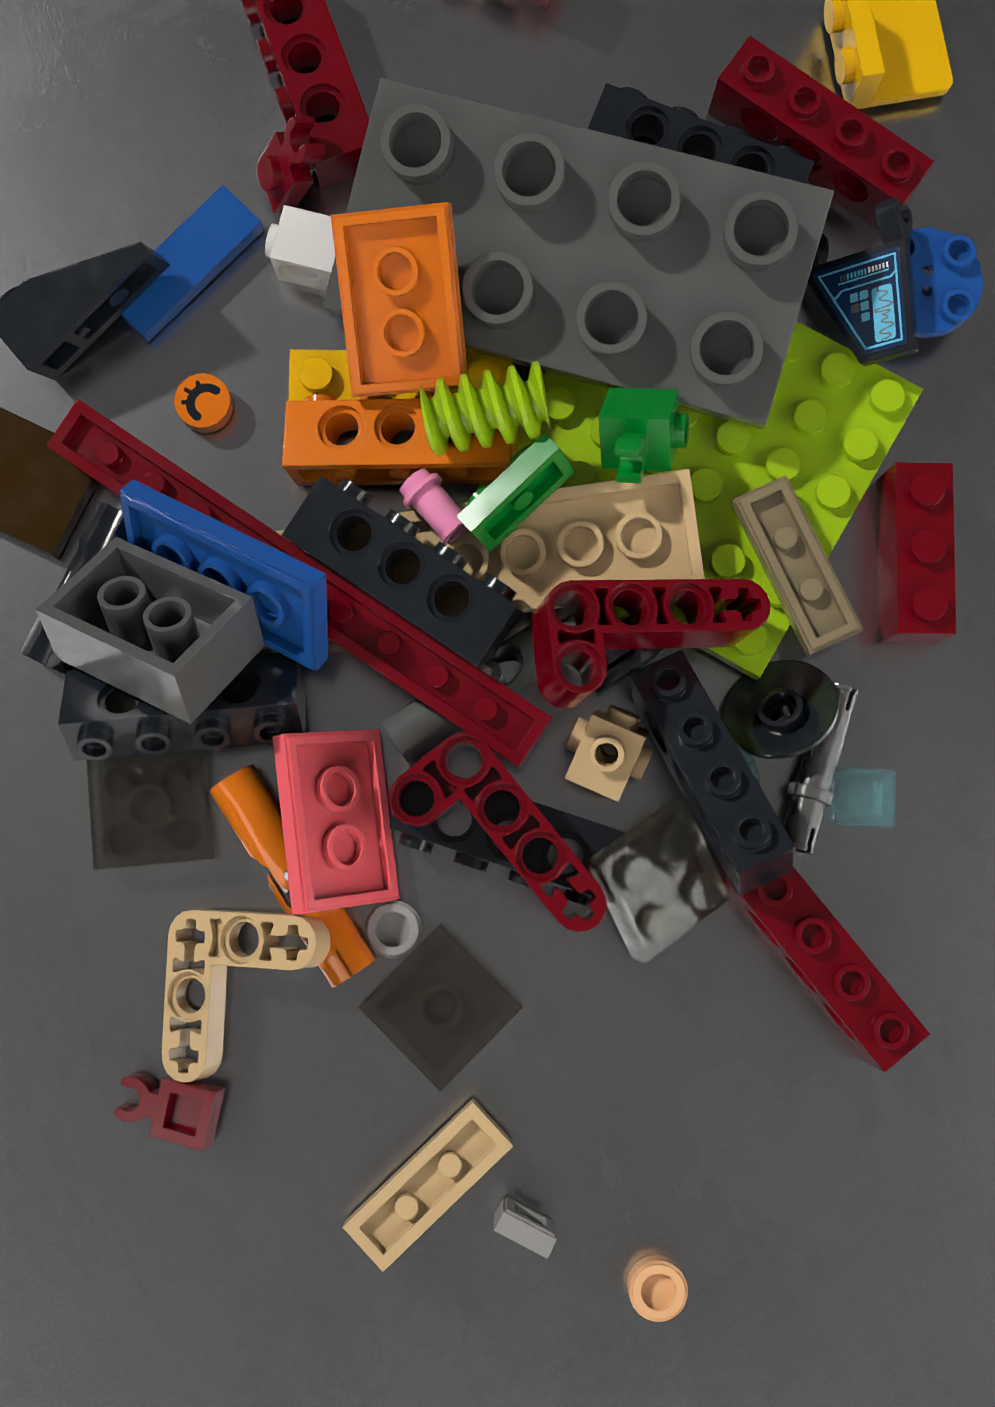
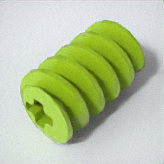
[420,361,550,456]

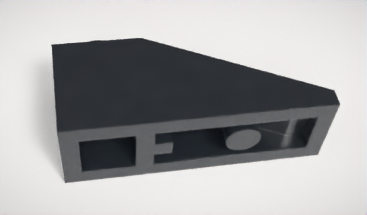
[0,242,170,380]

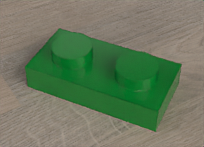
[456,433,575,552]

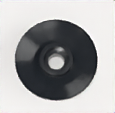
[723,660,839,759]

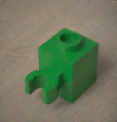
[598,387,689,484]

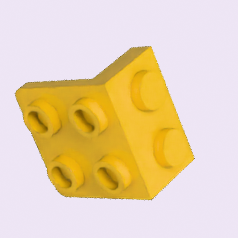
[824,0,953,109]

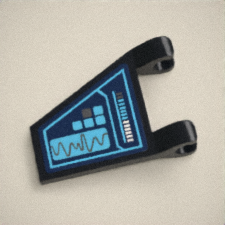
[808,197,919,366]

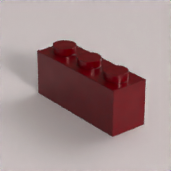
[876,462,956,644]

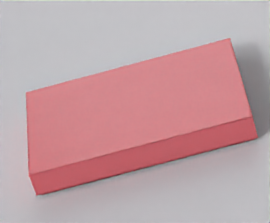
[273,729,400,915]

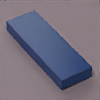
[120,185,265,342]

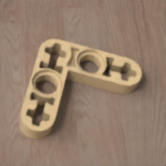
[162,909,331,1083]

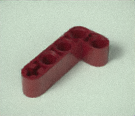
[531,579,770,709]
[389,733,607,932]

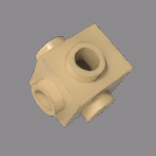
[564,705,654,802]

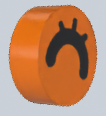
[174,373,233,433]

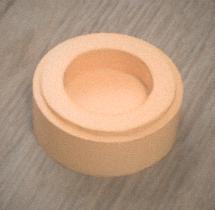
[627,1255,688,1322]

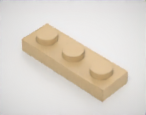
[342,1098,513,1272]

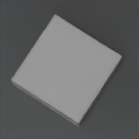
[494,1196,557,1259]

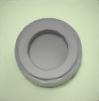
[364,900,423,959]

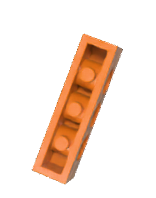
[282,392,519,486]

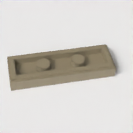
[731,475,863,657]

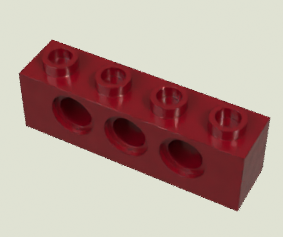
[241,0,369,189]
[708,36,935,230]
[719,867,930,1072]

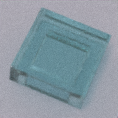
[833,767,896,828]

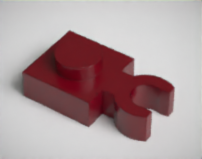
[256,117,326,213]
[114,1073,225,1151]

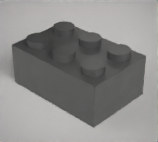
[36,537,265,724]

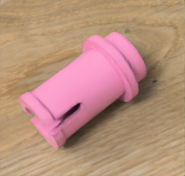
[400,468,467,545]

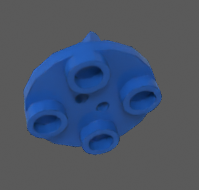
[909,227,984,338]

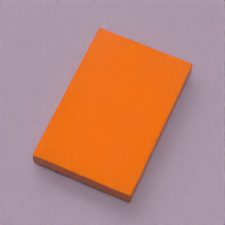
[331,202,468,398]

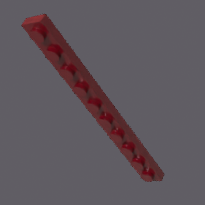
[46,399,553,767]

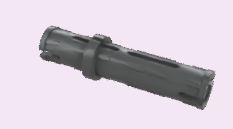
[783,681,859,855]

